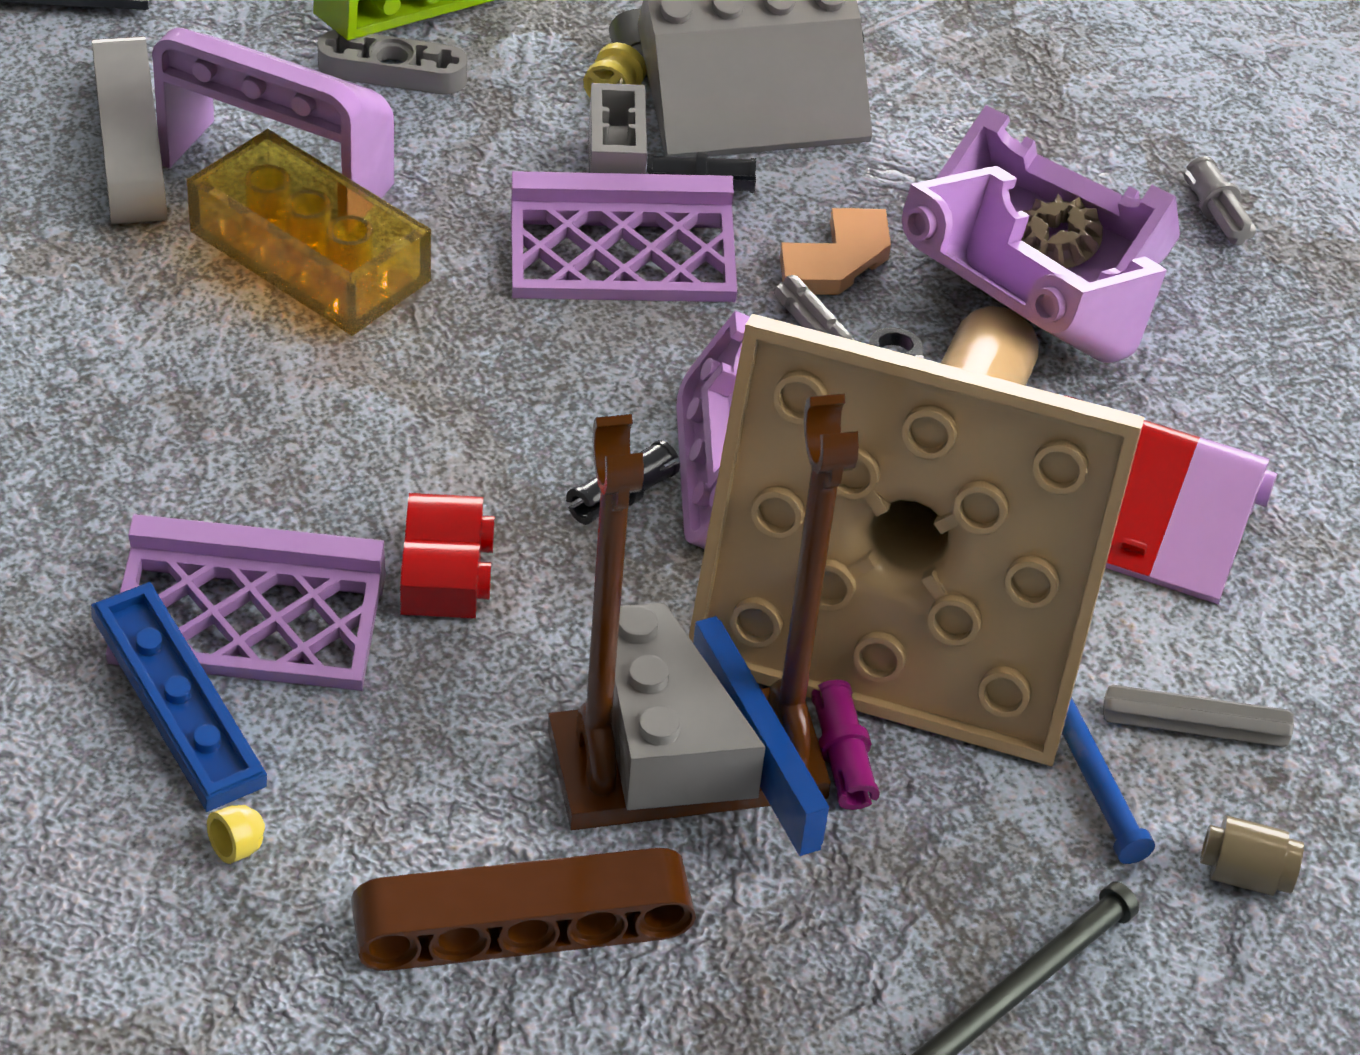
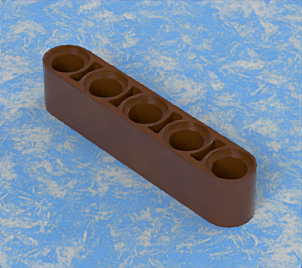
[351,848,696,971]

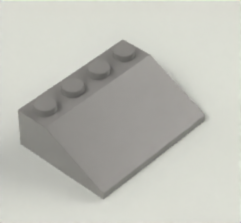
[637,0,872,157]

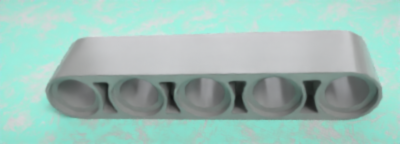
[91,36,167,225]

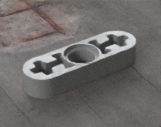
[317,30,468,94]

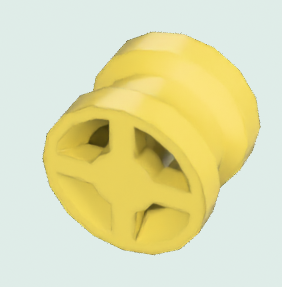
[583,42,647,97]

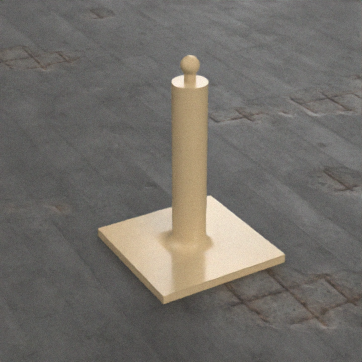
[689,306,1145,767]

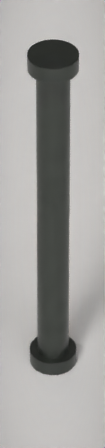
[901,882,1139,1055]

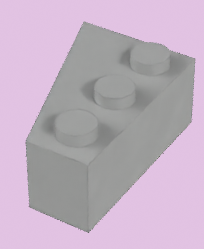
[611,603,765,810]

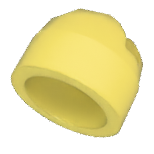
[207,805,265,864]

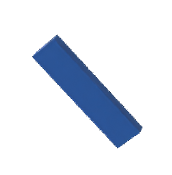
[91,582,267,812]
[693,616,829,856]

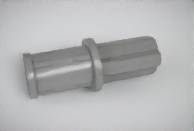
[1183,156,1256,245]

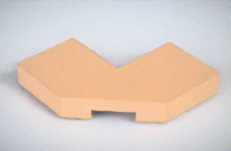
[780,208,891,295]

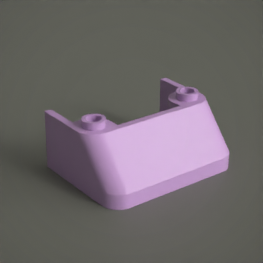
[152,28,394,233]

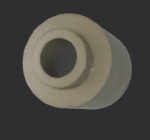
[1200,815,1304,896]

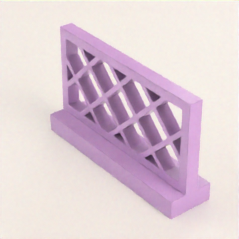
[511,171,737,302]
[106,514,386,691]

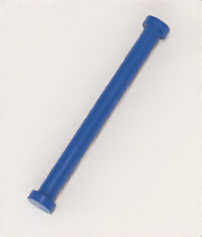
[1062,697,1155,864]

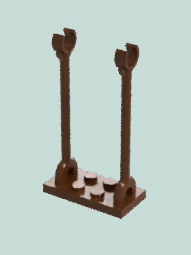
[547,393,859,831]

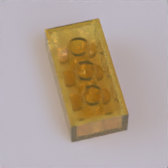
[187,128,431,336]

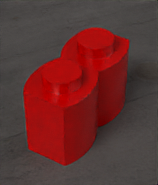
[400,493,495,619]

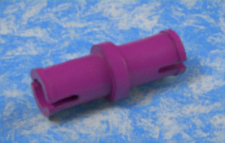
[811,679,880,810]

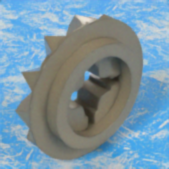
[1022,194,1103,269]

